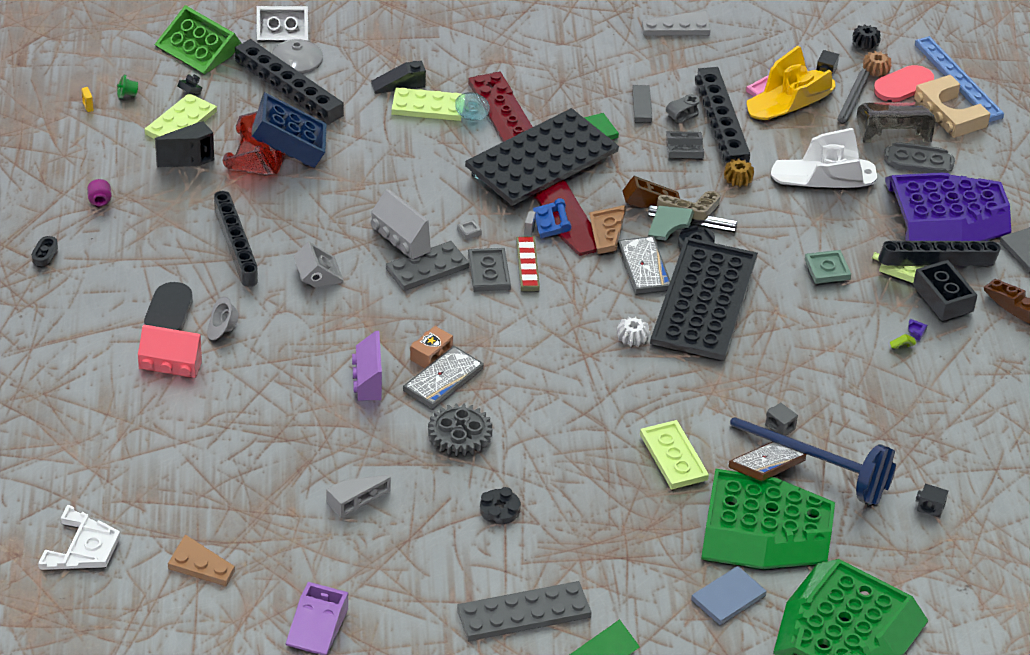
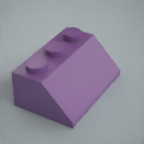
[352,331,382,401]

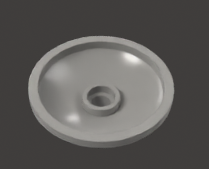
[272,39,323,74]

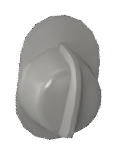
[207,297,239,340]

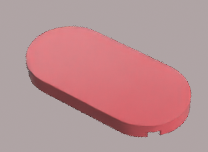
[874,65,934,102]

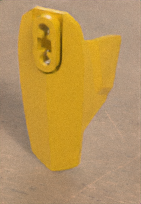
[746,46,836,120]

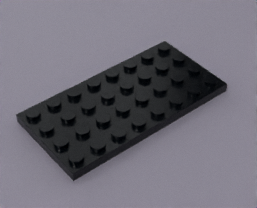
[465,108,619,206]
[650,237,758,361]

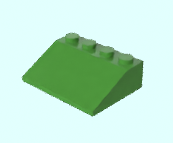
[154,5,242,75]

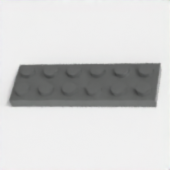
[457,581,592,642]

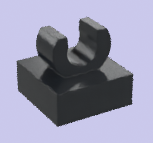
[177,74,203,94]

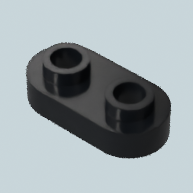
[31,236,58,266]

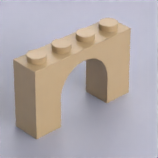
[914,75,991,138]

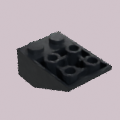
[155,121,215,167]

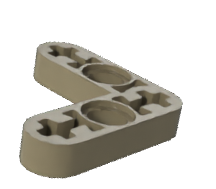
[657,191,721,220]

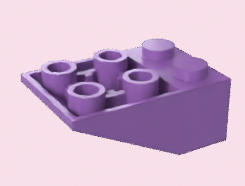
[286,582,348,655]

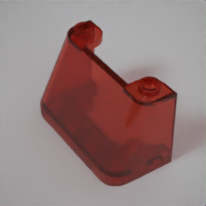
[222,111,285,176]

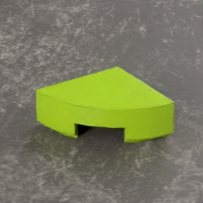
[890,334,916,349]

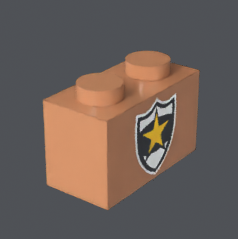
[410,326,453,368]

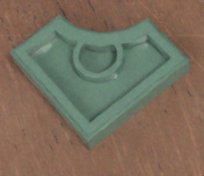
[648,206,694,240]

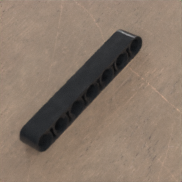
[214,191,258,287]
[878,241,1001,266]

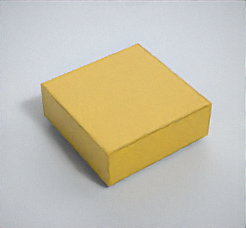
[81,87,94,112]

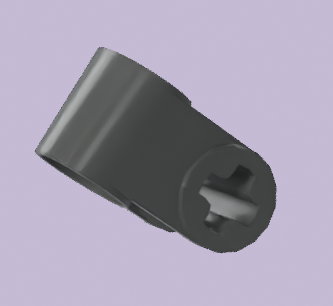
[666,94,699,123]

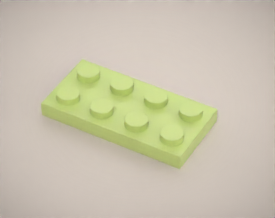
[391,88,465,121]
[144,94,217,139]
[640,420,709,490]

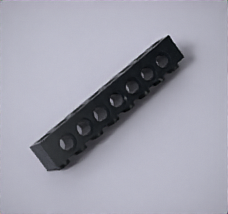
[235,39,344,125]
[695,67,750,163]

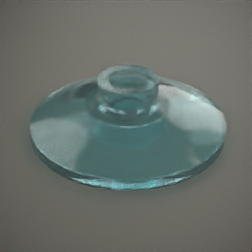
[455,92,490,121]

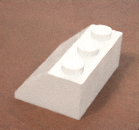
[257,6,308,41]

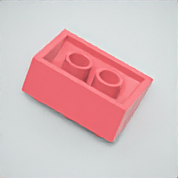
[138,325,202,378]

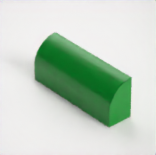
[569,619,640,655]

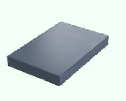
[691,566,767,625]

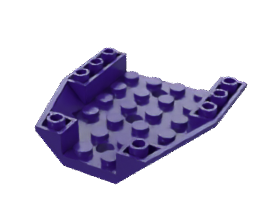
[885,173,1012,241]

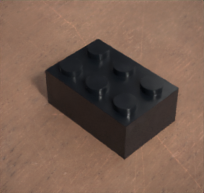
[913,260,978,321]

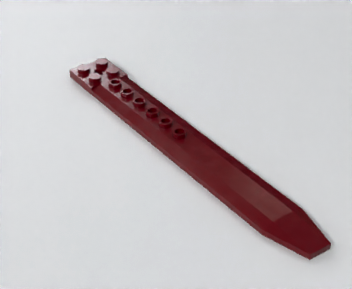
[468,71,597,256]

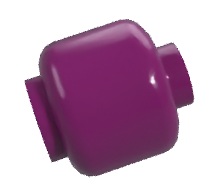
[87,179,112,206]

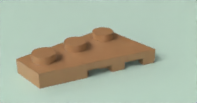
[168,534,235,586]

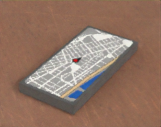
[618,236,671,294]
[403,346,484,409]

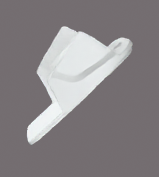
[771,128,877,188]

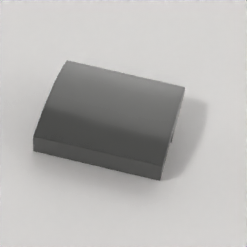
[666,131,704,158]

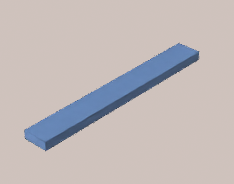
[915,36,1004,122]

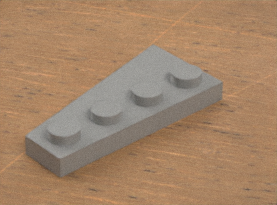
[642,10,711,36]

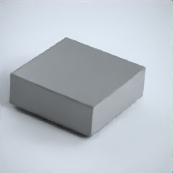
[524,211,536,236]
[457,219,482,240]

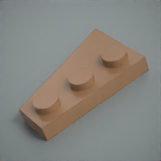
[589,205,626,254]

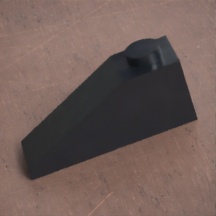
[371,60,426,94]

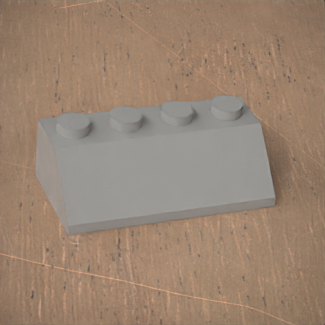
[371,189,431,259]

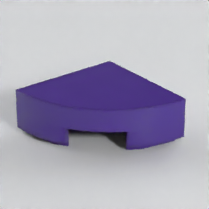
[908,319,928,341]

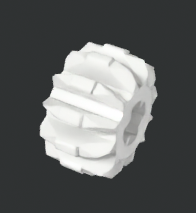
[617,316,650,348]

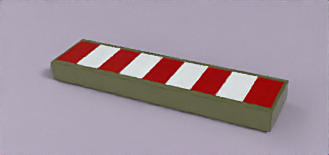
[516,236,540,291]

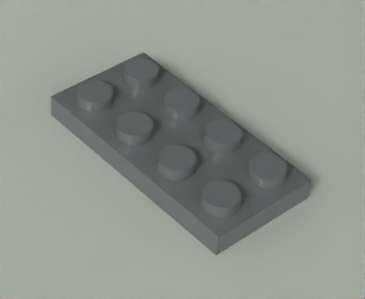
[386,241,469,291]

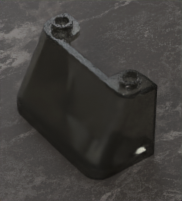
[856,102,936,143]

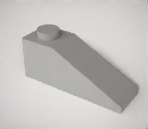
[326,475,391,518]

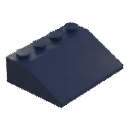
[252,92,327,168]

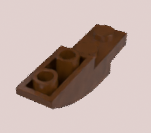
[984,279,1030,324]

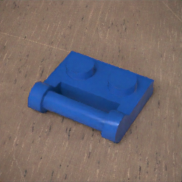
[533,198,572,239]

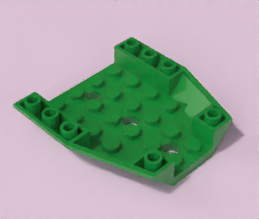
[701,468,835,569]
[773,559,928,655]

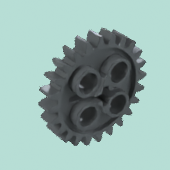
[428,403,493,456]

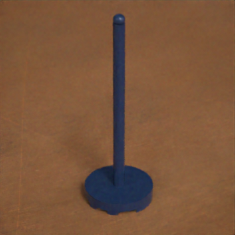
[730,417,896,505]

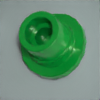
[117,74,138,99]

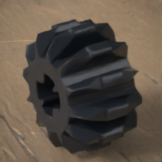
[852,24,881,51]

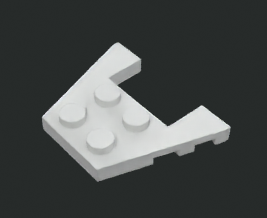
[38,505,120,570]

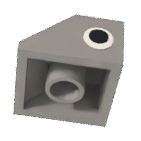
[293,241,344,288]

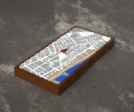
[728,442,807,481]

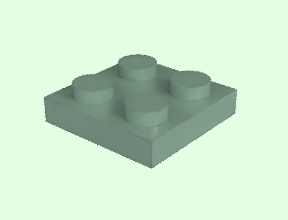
[804,250,851,284]

